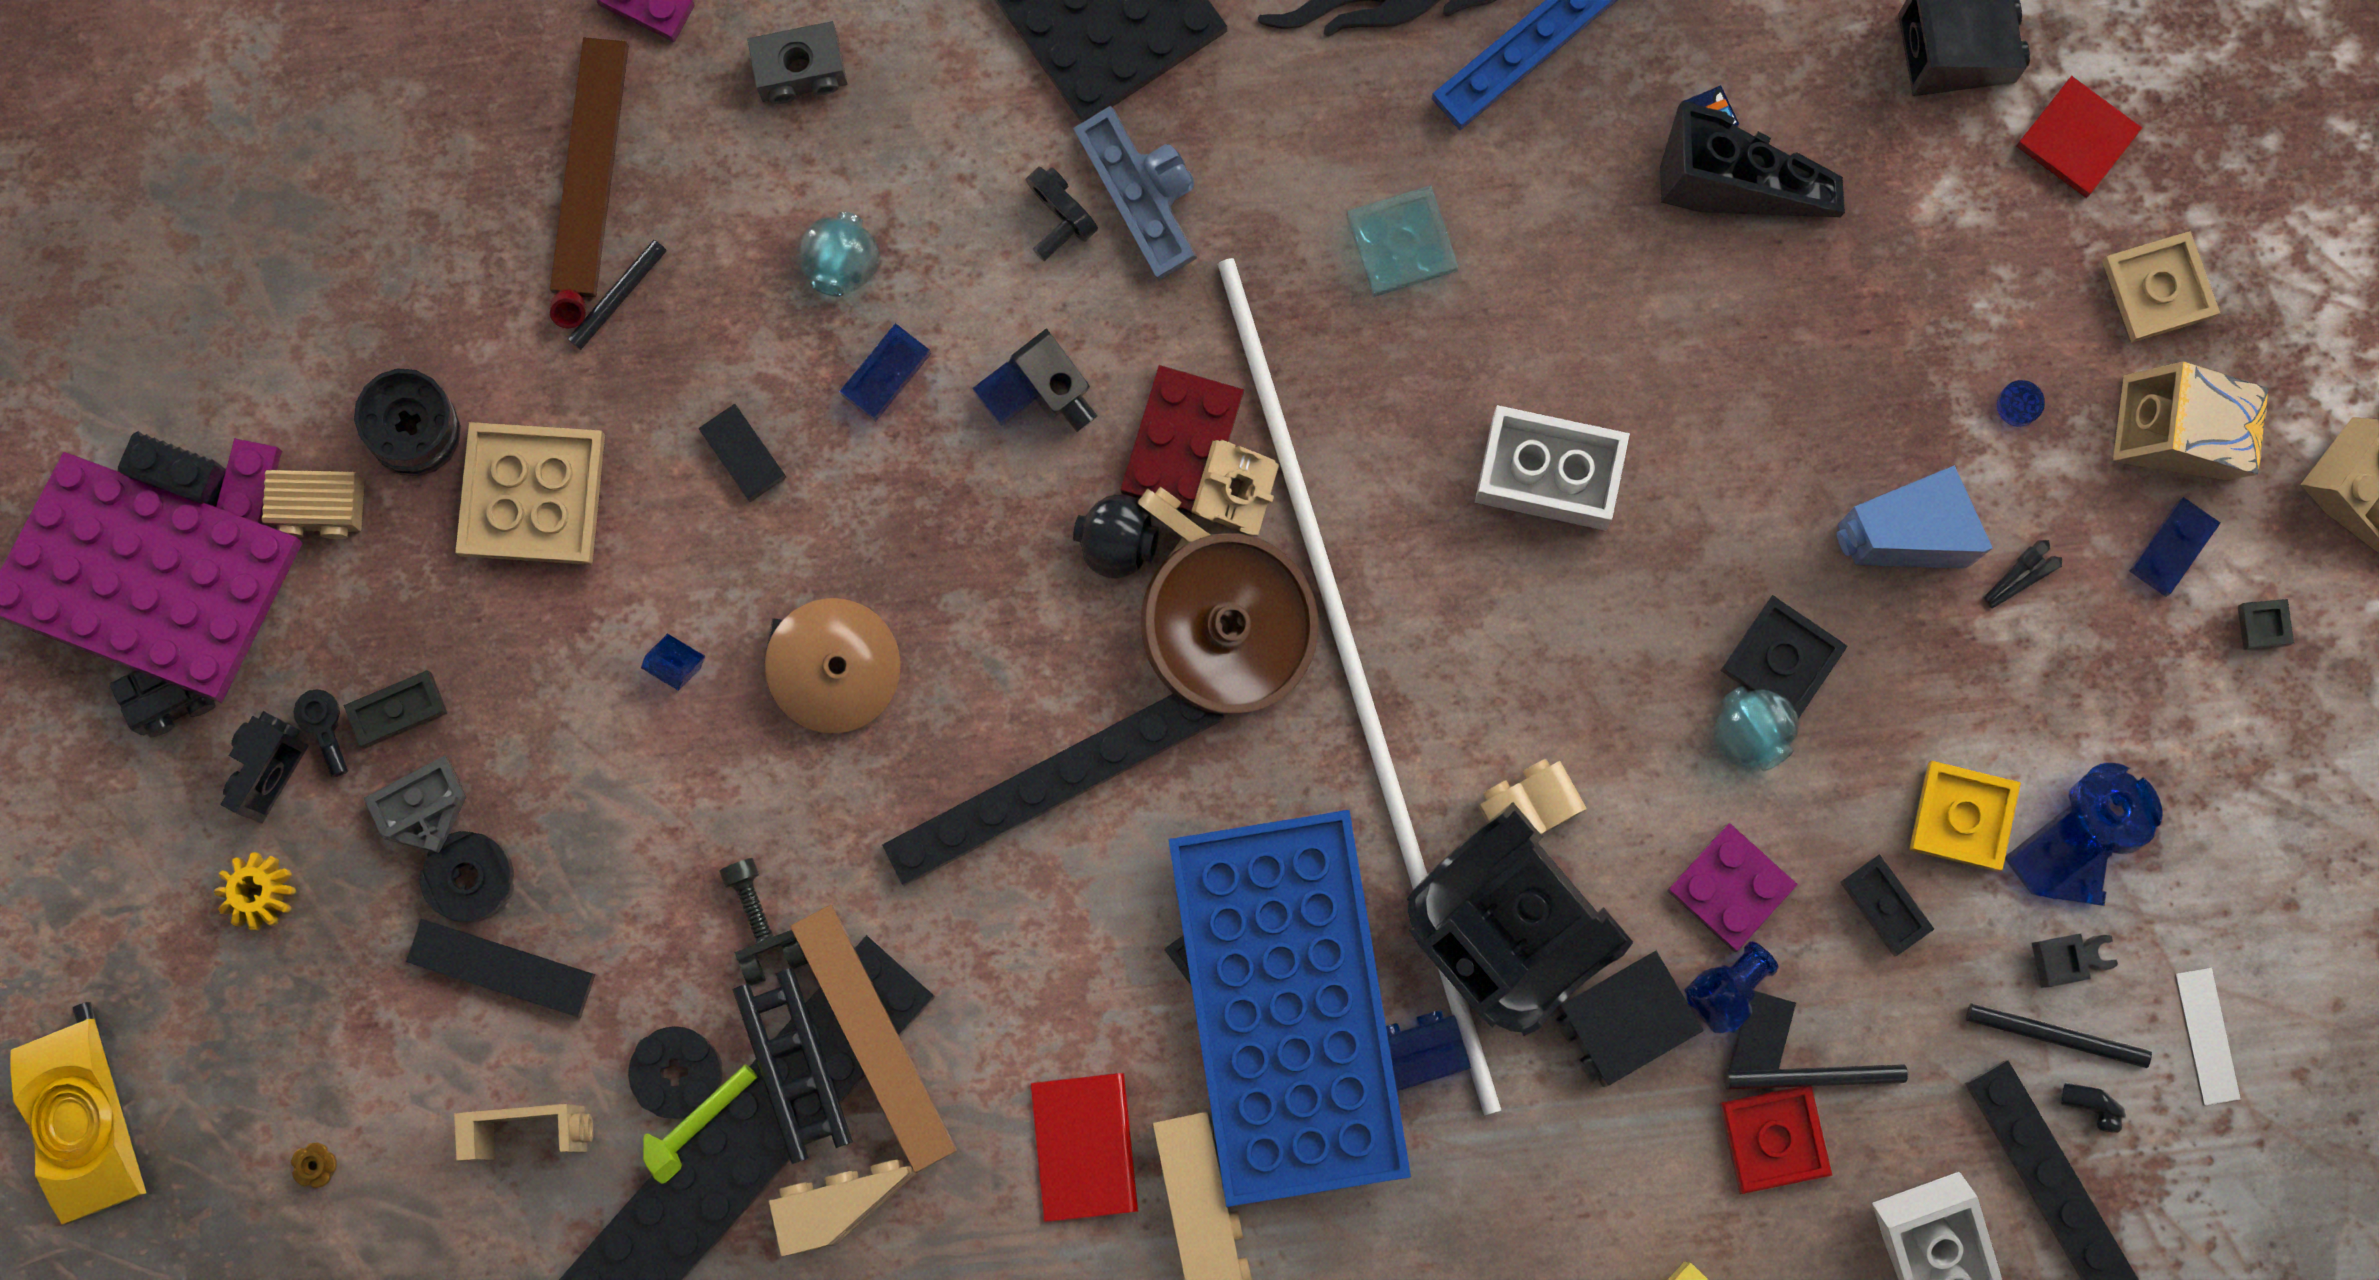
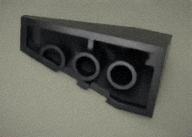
[1660,101,1845,218]

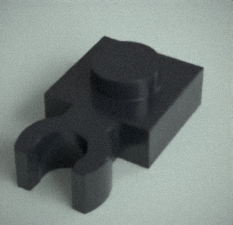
[2032,934,2118,988]

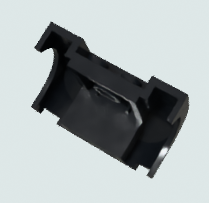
[1407,802,1633,1036]

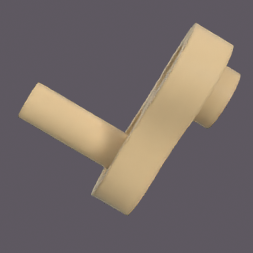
[1137,487,1210,557]

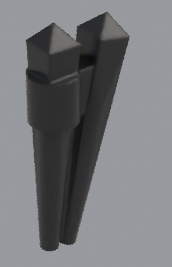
[1984,540,2062,609]

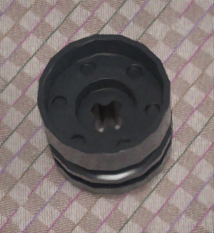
[354,368,461,476]

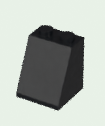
[1898,0,2030,96]

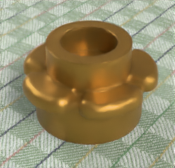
[291,1142,337,1188]

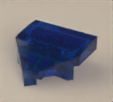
[2005,803,2113,906]

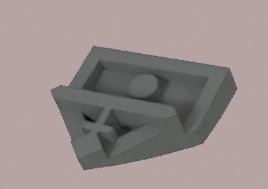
[364,756,466,853]

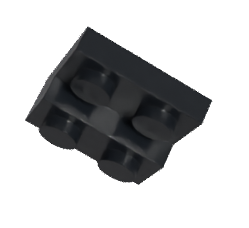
[220,711,309,823]

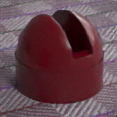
[550,289,586,329]

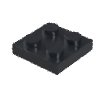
[1720,595,1848,722]

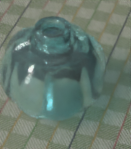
[796,211,880,297]
[1714,686,1799,771]

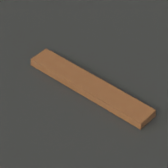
[790,904,957,1173]

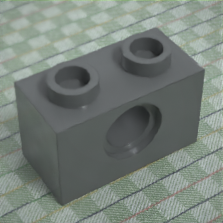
[747,21,848,104]

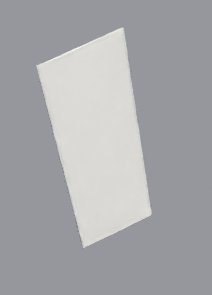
[2176,968,2241,1105]

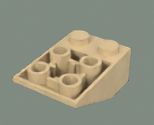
[2300,417,2379,553]
[769,1159,917,1257]

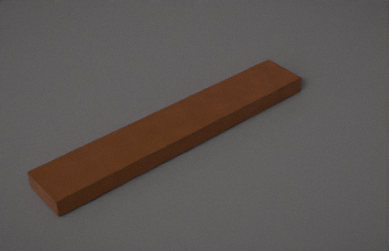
[550,37,629,297]

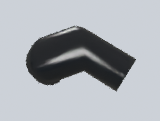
[2061,1083,2126,1133]

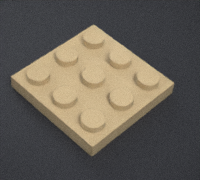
[455,422,605,565]

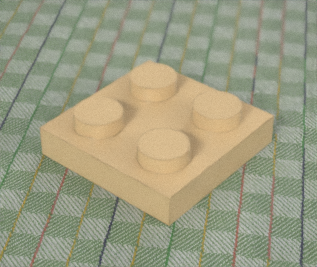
[2102,231,2220,343]

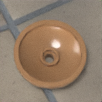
[765,598,901,733]

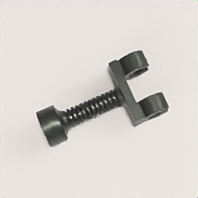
[719,858,808,986]

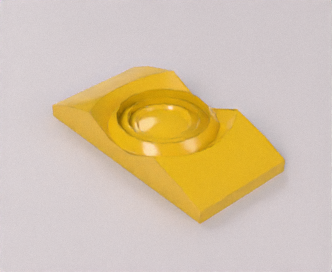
[10,1019,146,1225]

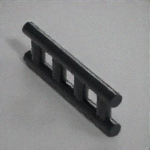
[732,968,853,1165]

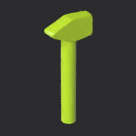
[643,1064,757,1184]

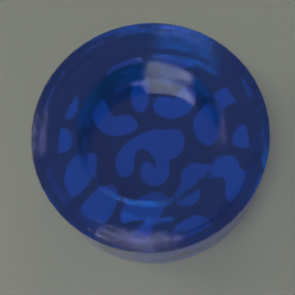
[1997,380,2045,427]

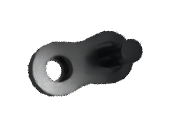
[1025,167,1098,261]

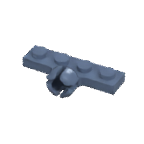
[1073,106,1197,280]

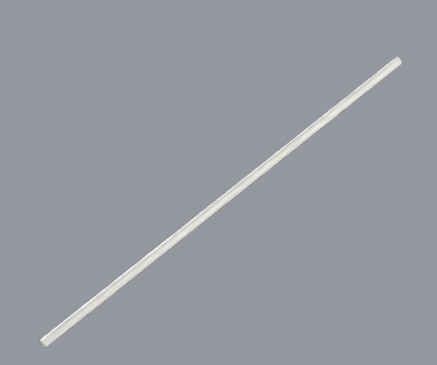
[1217,258,1501,1116]

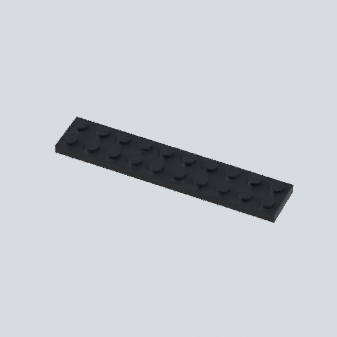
[559,935,935,1280]

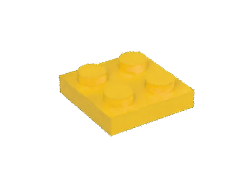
[1909,761,2021,872]

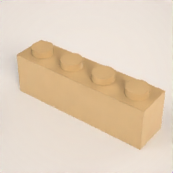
[1153,1112,1252,1280]

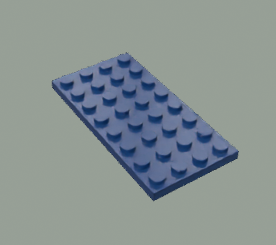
[1168,809,1411,1207]

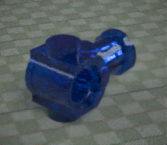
[1684,941,1779,1033]

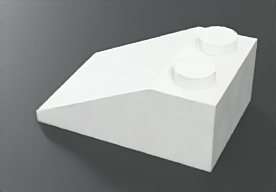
[1872,1172,2002,1280]

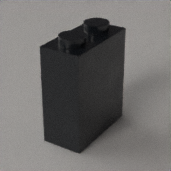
[1555,950,1704,1087]

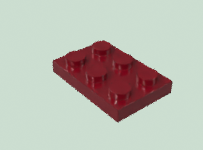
[1120,365,1244,517]

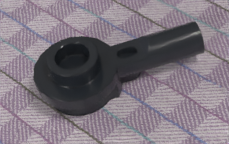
[293,689,348,777]

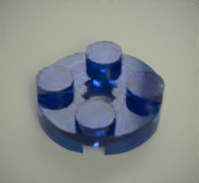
[2068,763,2163,854]

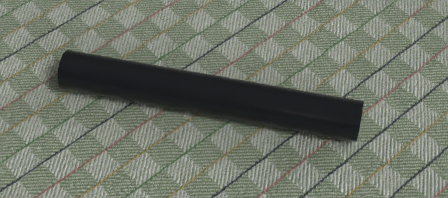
[567,239,667,350]

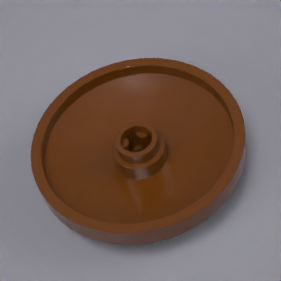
[1141,533,1319,715]

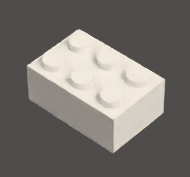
[1475,405,1630,531]

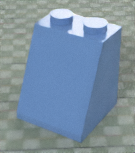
[1837,465,1993,569]

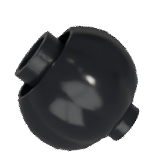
[1073,495,1159,579]

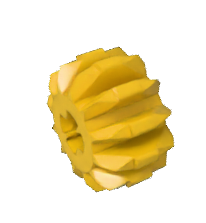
[214,852,296,931]

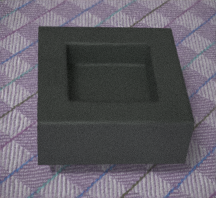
[2237,599,2294,650]

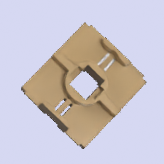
[1191,440,1279,536]

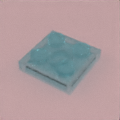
[1347,185,1459,297]

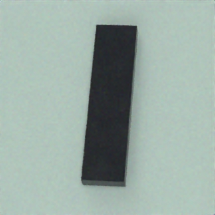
[406,919,596,1018]

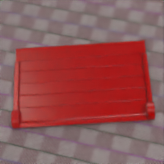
[1031,1073,1138,1222]

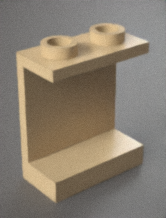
[454,1104,593,1161]

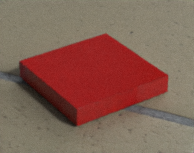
[2016,75,2142,199]
[1719,1086,1832,1194]

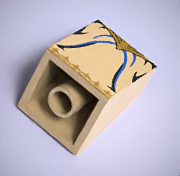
[2113,361,2268,480]

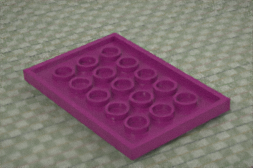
[0,452,303,703]

